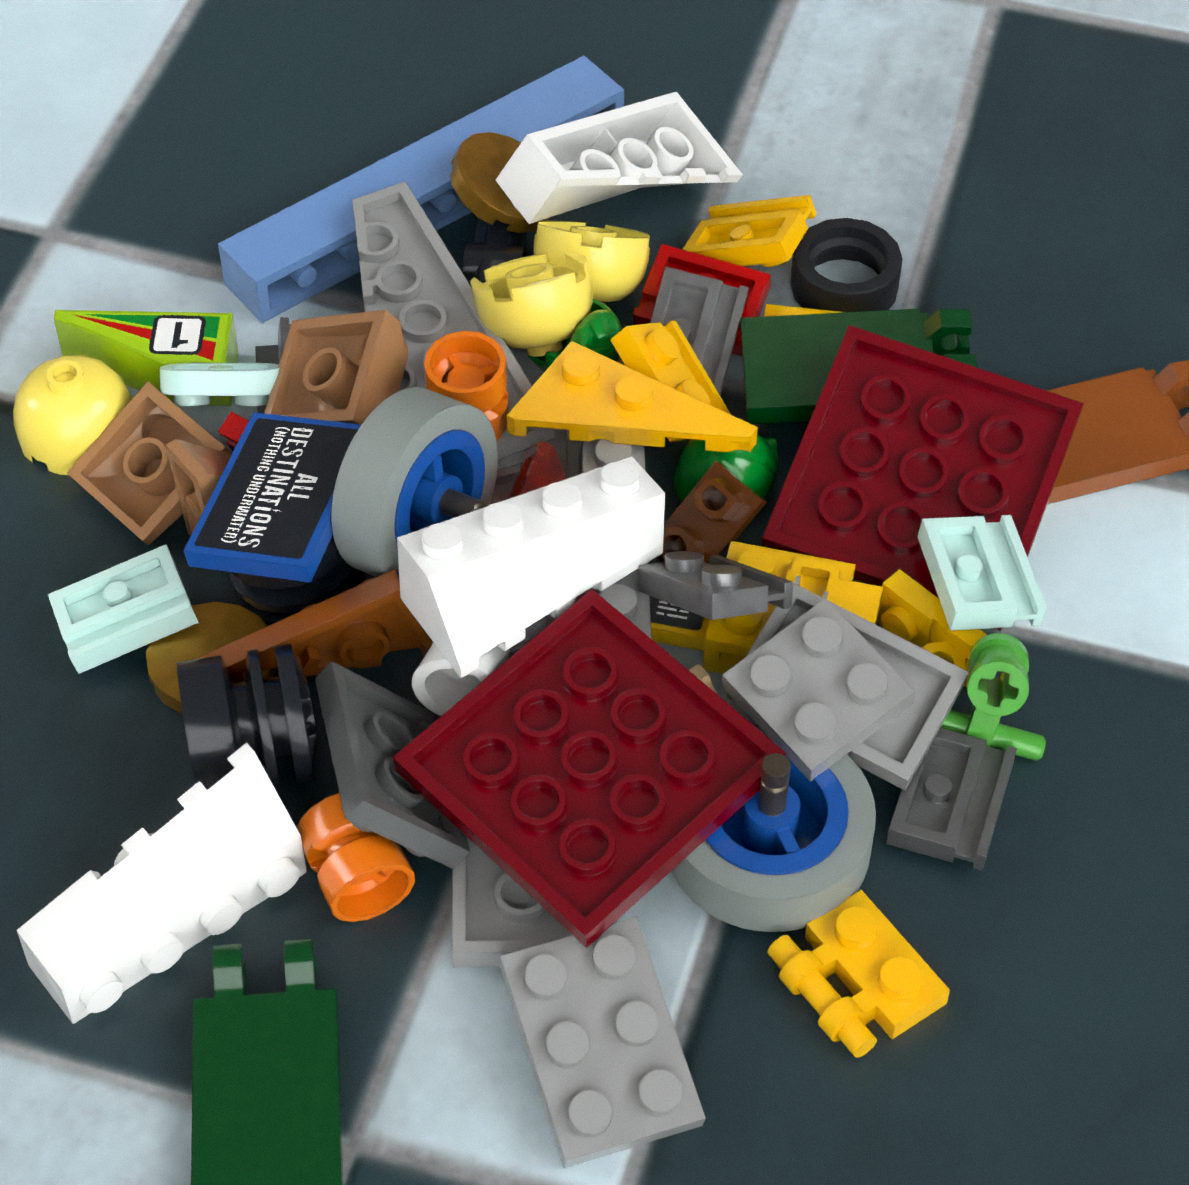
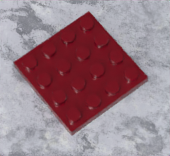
[762,325,1084,631]
[393,589,786,948]

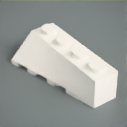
[495,92,743,224]
[397,457,665,678]
[17,743,307,1024]

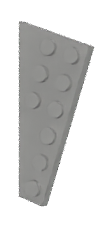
[352,181,555,459]

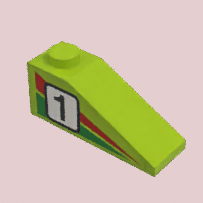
[54,310,239,406]

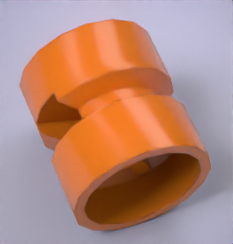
[424,331,509,440]
[297,793,415,922]

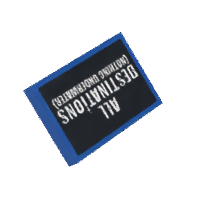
[183,412,361,583]

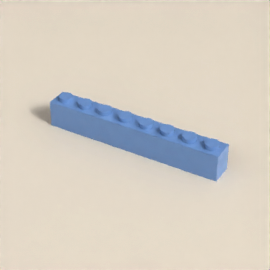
[218,55,624,323]

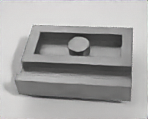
[650,267,749,396]
[638,551,793,620]
[886,728,1017,871]

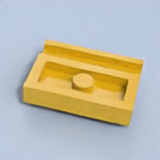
[682,195,817,267]
[610,320,731,442]

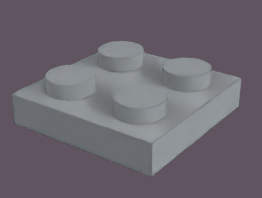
[722,598,915,782]

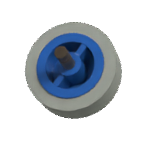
[331,387,498,577]
[672,725,876,932]

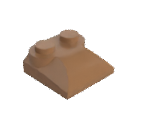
[264,310,408,425]
[67,381,231,545]

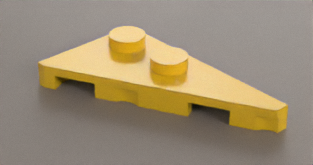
[506,341,758,452]

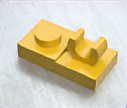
[878,569,987,687]

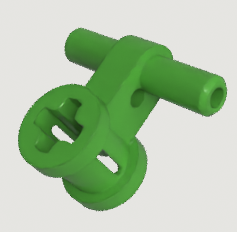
[941,633,1046,761]

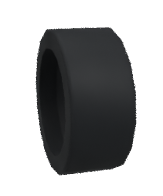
[790,218,903,312]

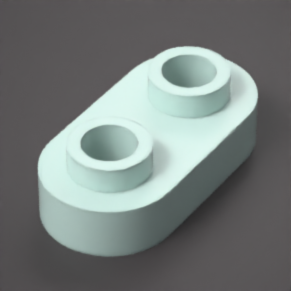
[160,363,279,406]

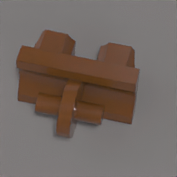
[656,461,767,564]

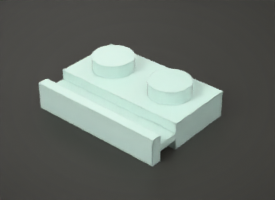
[917,515,1047,630]
[48,544,199,674]

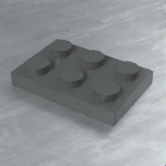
[315,661,470,869]

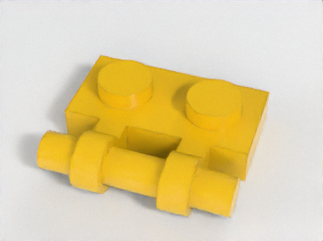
[767,890,950,1058]

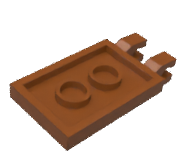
[1046,360,1189,504]

